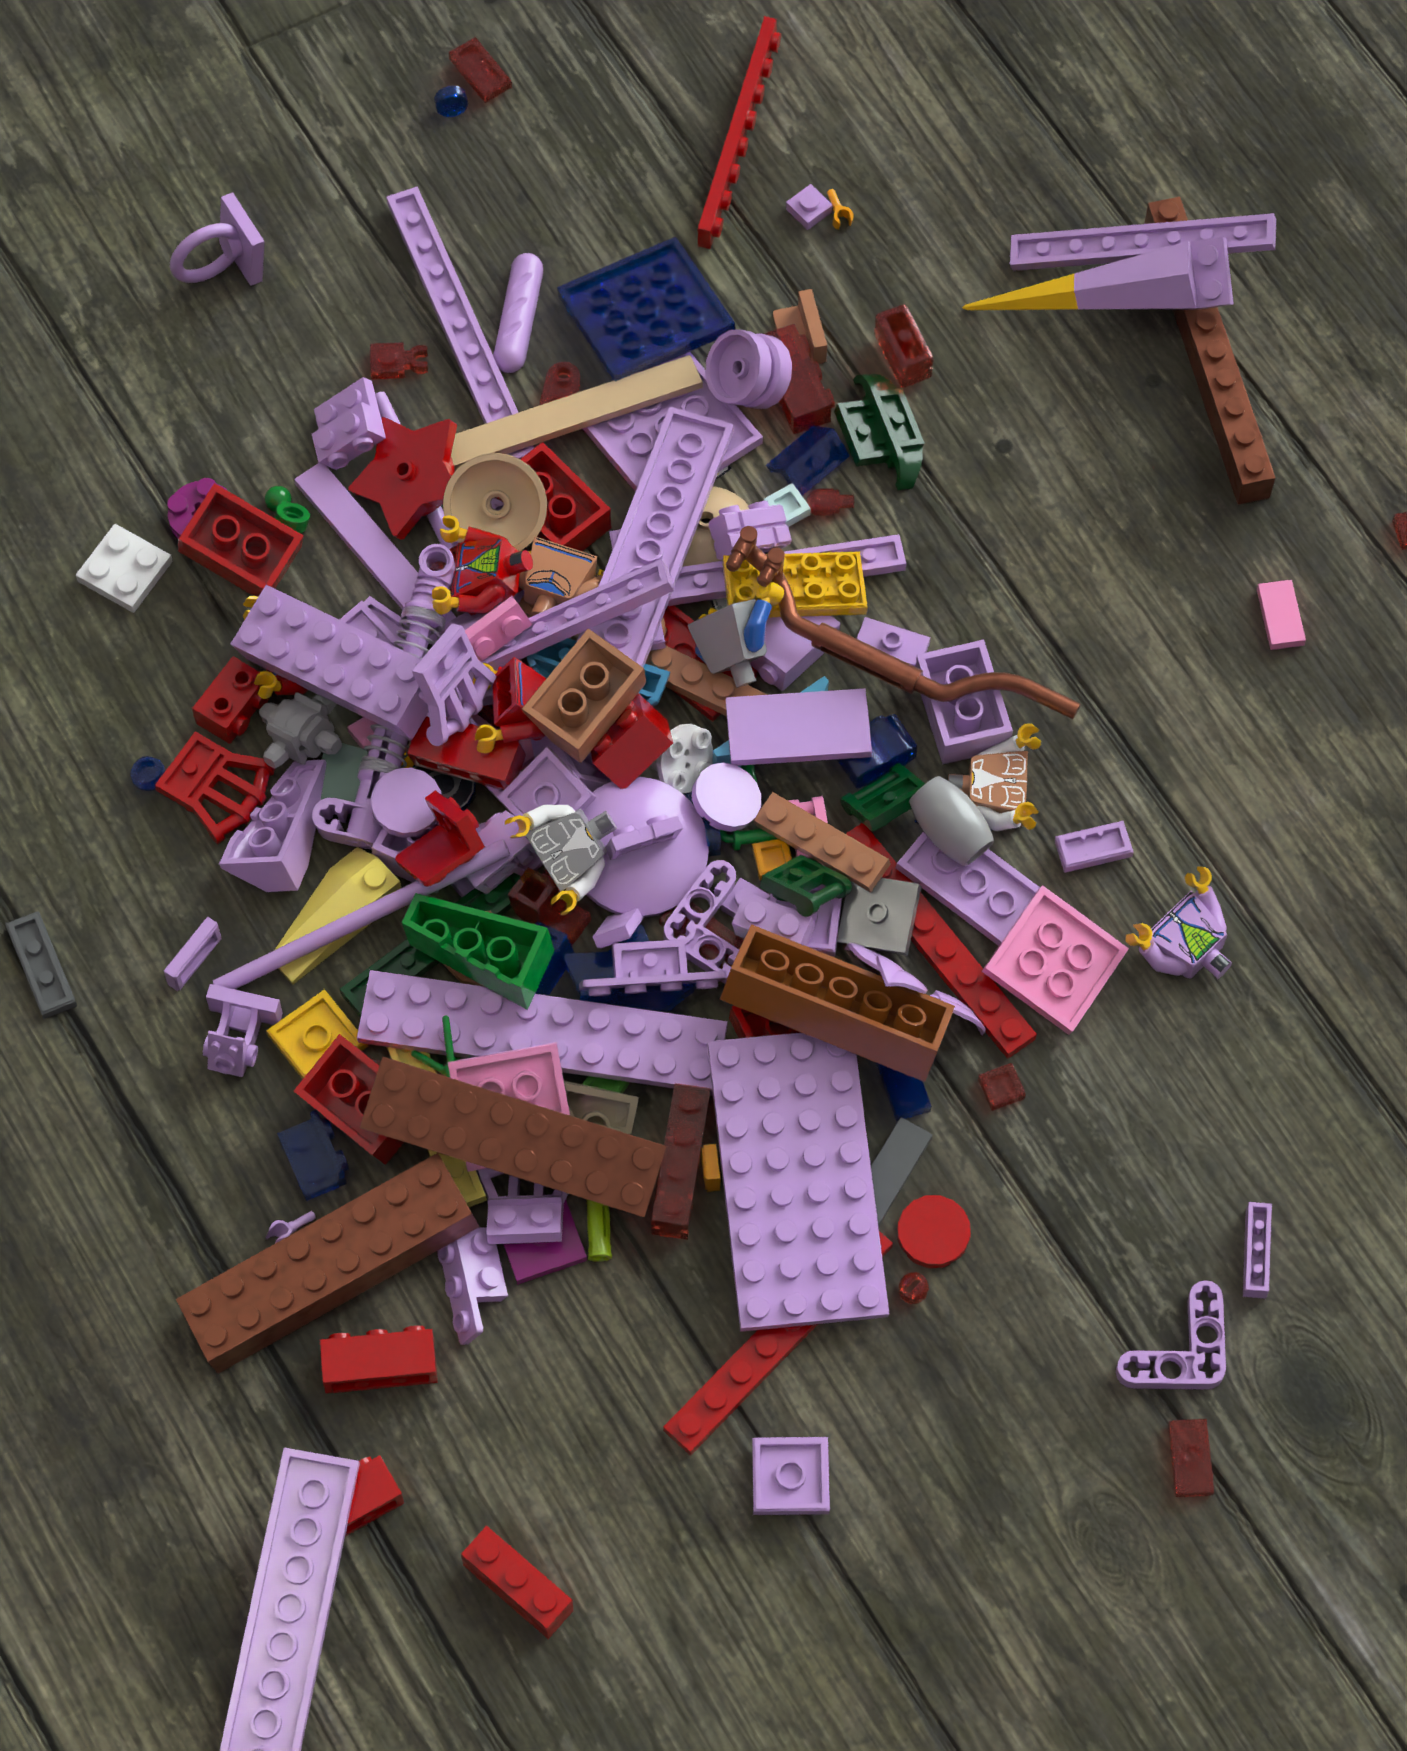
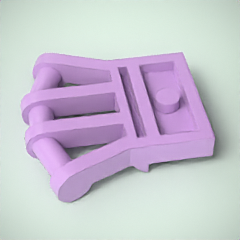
[412,623,496,746]
[476,1168,568,1244]

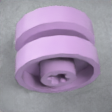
[705,330,792,409]

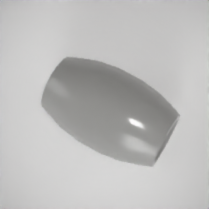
[909,776,994,866]

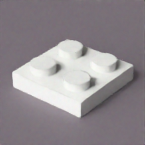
[76,524,173,613]

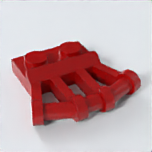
[155,731,275,844]

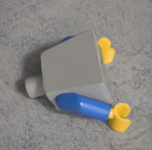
[688,582,784,688]

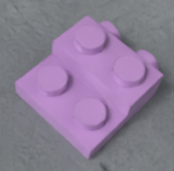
[312,377,386,470]

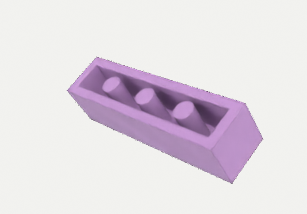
[1243,1202,1272,1299]

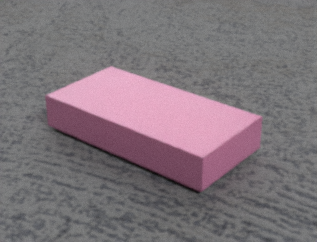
[1257,580,1306,650]

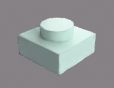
[764,483,811,527]

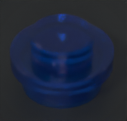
[130,756,166,791]

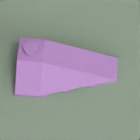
[219,760,326,892]

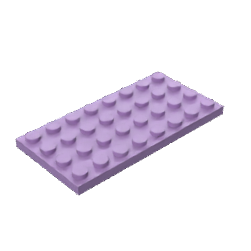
[707,1033,889,1332]

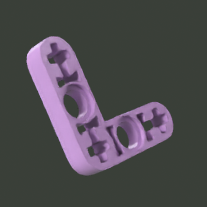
[663,860,739,984]
[1116,1280,1226,1389]

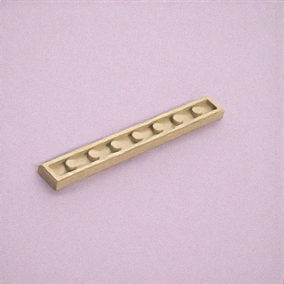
[451,355,703,471]

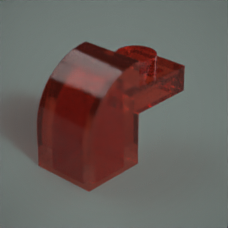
[508,867,592,947]

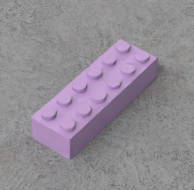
[231,585,429,740]

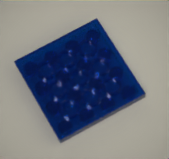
[557,236,736,382]

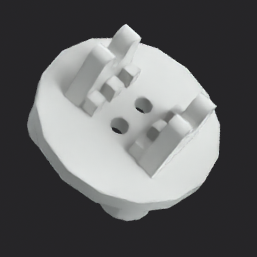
[651,724,713,793]

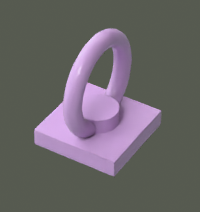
[170,192,264,286]

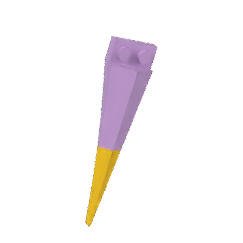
[962,236,1234,310]

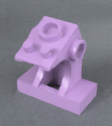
[203,984,283,1077]

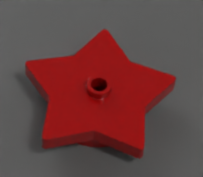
[348,417,457,540]

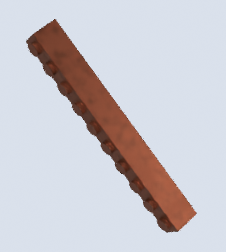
[1144,196,1275,505]

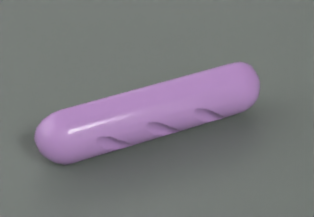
[493,253,543,373]

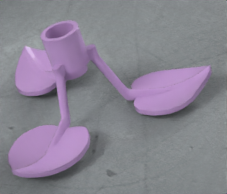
[844,943,986,1035]

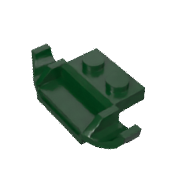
[834,374,925,491]

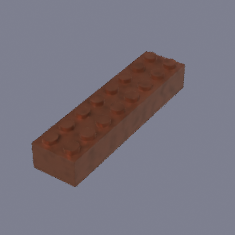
[360,1056,667,1217]
[176,1153,479,1374]

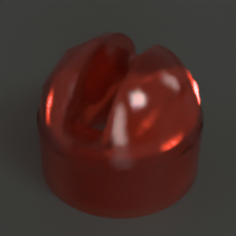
[899,1272,929,1304]

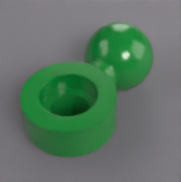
[265,486,310,533]

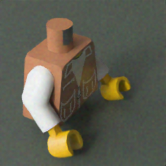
[948,723,1041,831]

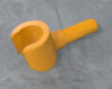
[827,189,853,229]

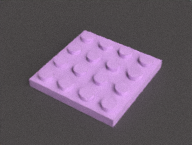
[583,343,763,492]

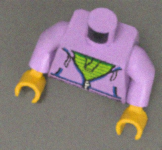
[1125,866,1232,979]

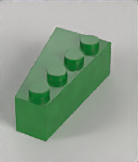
[401,893,555,1010]

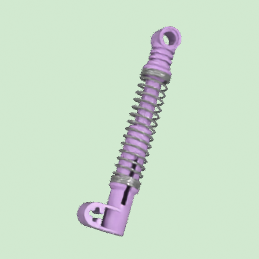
[312,544,455,850]

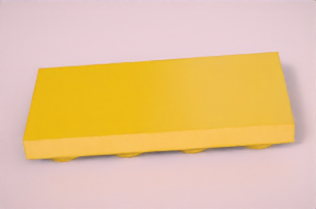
[722,551,868,618]

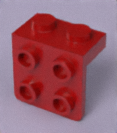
[395,790,485,887]

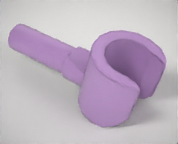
[266,1211,316,1243]

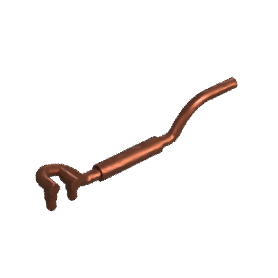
[726,526,1081,719]

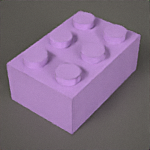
[915,640,1013,765]

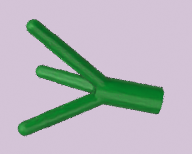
[411,1015,461,1078]

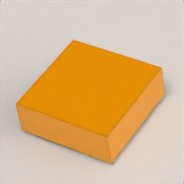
[752,839,792,880]
[701,1144,720,1192]

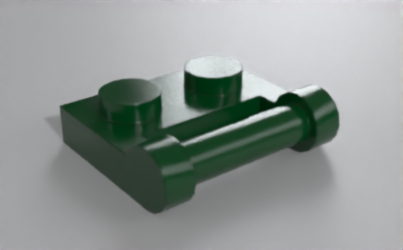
[840,763,925,832]
[760,855,852,917]

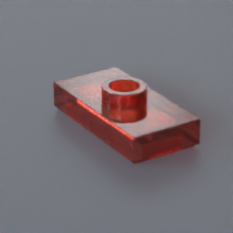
[448,37,512,103]
[1168,1419,1214,1497]

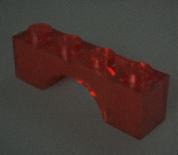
[651,1083,711,1240]

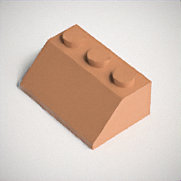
[522,628,646,763]

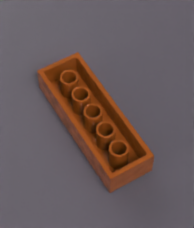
[720,924,955,1082]

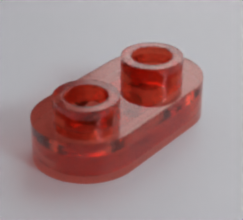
[540,362,581,405]

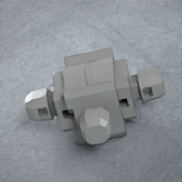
[259,692,342,768]

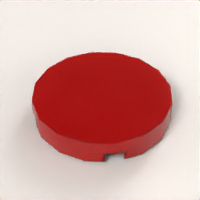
[897,1195,971,1268]

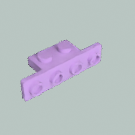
[579,939,727,996]
[438,1227,508,1345]

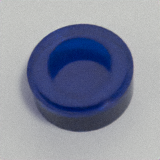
[434,86,468,117]

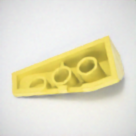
[275,847,401,985]

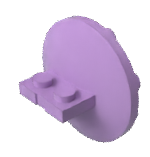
[583,777,709,918]

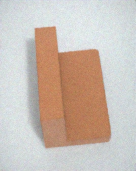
[773,289,827,369]

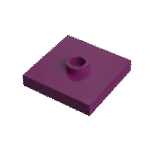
[503,1200,587,1285]

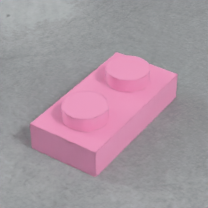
[465,596,533,662]

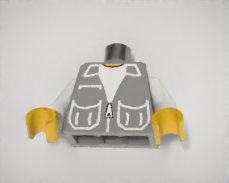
[505,805,617,915]

